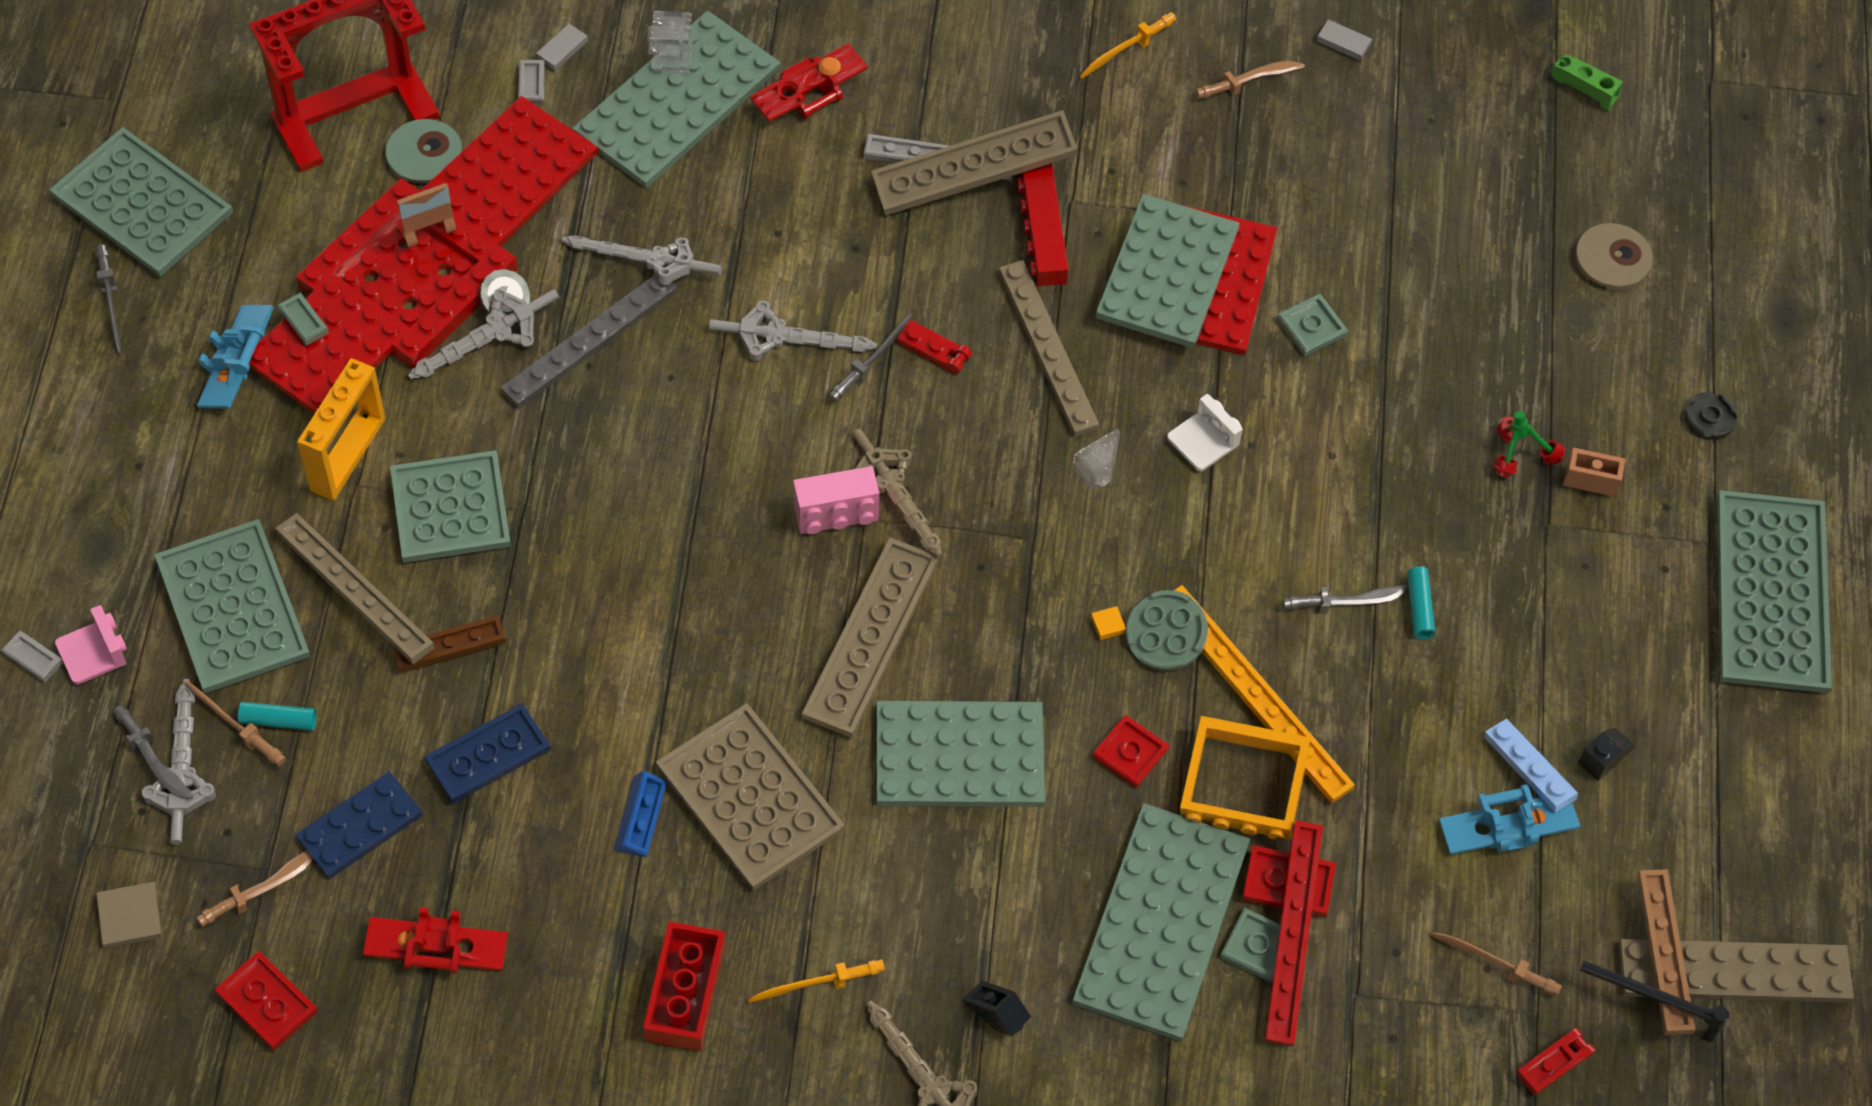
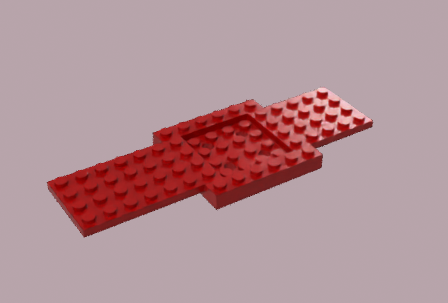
[249,96,598,415]

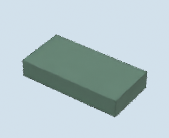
[278,293,329,346]

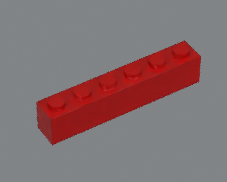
[1017,163,1069,286]

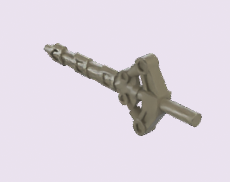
[852,429,943,558]
[866,1001,977,1106]

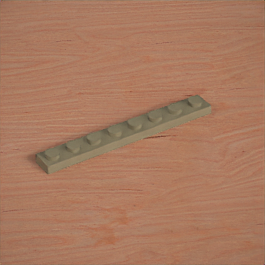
[999,260,1099,437]
[275,513,435,664]

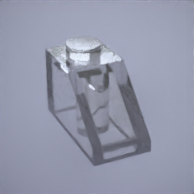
[1073,429,1120,490]

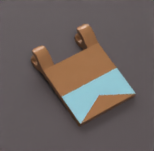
[397,183,456,247]

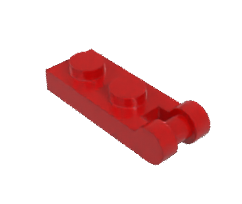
[897,320,973,374]
[1516,1028,1597,1096]

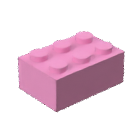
[793,466,879,534]

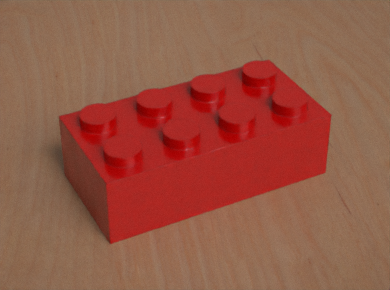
[643,921,726,1051]

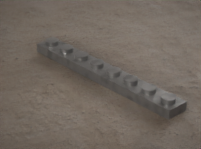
[501,274,677,409]

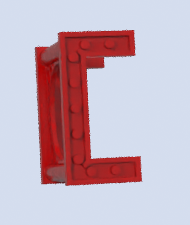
[249,0,440,173]

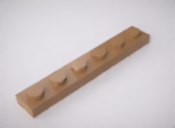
[1637,869,1696,1035]

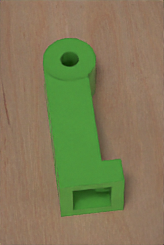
[1550,55,1623,111]

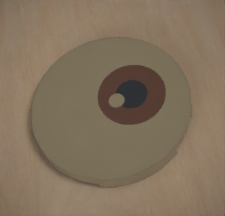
[1575,223,1653,291]

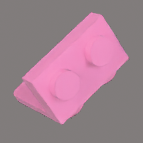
[55,605,127,685]

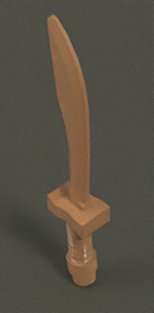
[1195,61,1305,99]
[185,681,286,767]
[196,851,313,927]
[1430,932,1562,996]

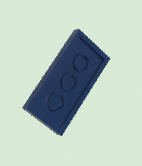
[424,703,551,804]
[295,771,423,880]

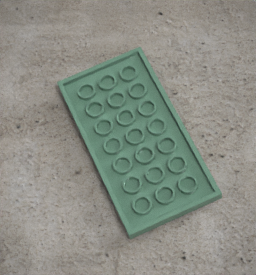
[572,10,781,189]
[1717,490,1832,693]
[1072,803,1250,1042]

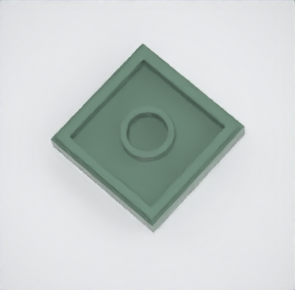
[1277,294,1348,357]
[1220,908,1280,983]

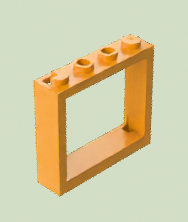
[297,358,386,501]
[1180,716,1311,840]

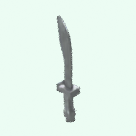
[96,245,122,355]
[829,313,912,402]
[1282,585,1408,614]
[113,706,193,799]

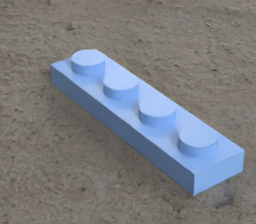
[1484,719,1578,812]

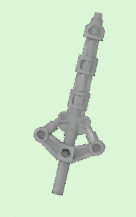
[562,235,722,285]
[408,288,559,380]
[709,301,877,361]
[142,679,216,845]

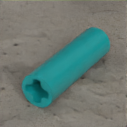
[1407,567,1436,640]
[238,702,316,731]

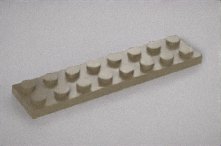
[871,110,1079,215]
[802,537,939,738]
[1618,939,1854,1003]

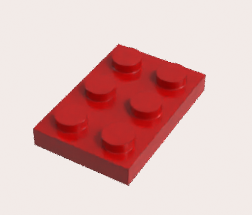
[1242,845,1336,918]
[214,951,318,1051]

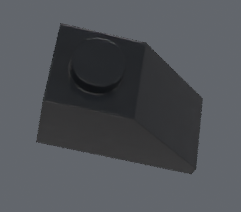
[1578,727,1636,781]
[963,980,1031,1036]

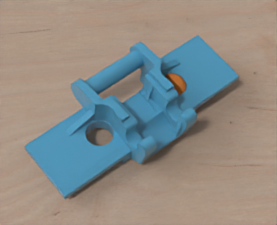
[197,305,274,409]
[1439,784,1580,855]

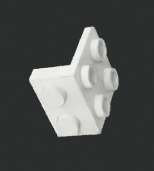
[1167,394,1243,471]

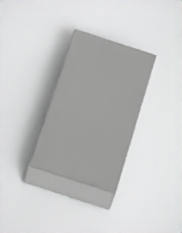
[1317,20,1372,61]
[536,23,588,71]
[518,60,545,105]
[1,630,63,683]

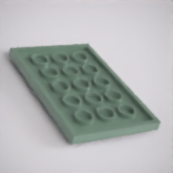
[49,127,233,277]
[1096,194,1240,348]
[154,519,311,694]
[877,701,1045,807]

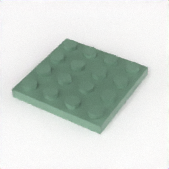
[390,450,511,563]

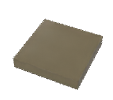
[97,882,162,949]

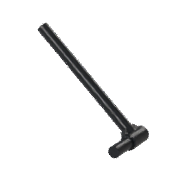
[1580,960,1730,1042]

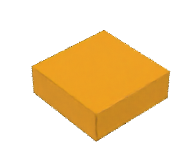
[1091,606,1126,640]

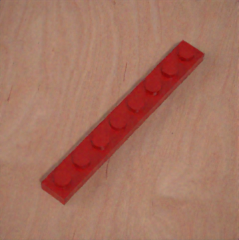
[1264,820,1323,1047]

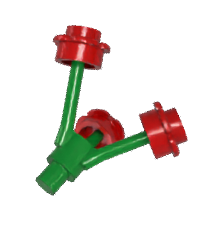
[1492,411,1565,477]

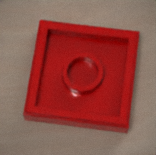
[1092,715,1170,789]

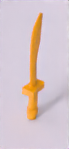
[1080,12,1176,79]
[748,959,885,1003]

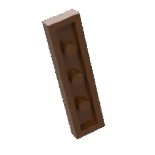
[392,615,507,673]

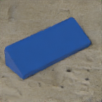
[614,770,667,857]

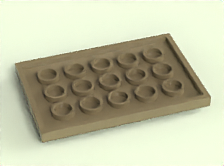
[656,703,845,891]

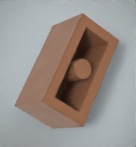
[1563,448,1625,497]

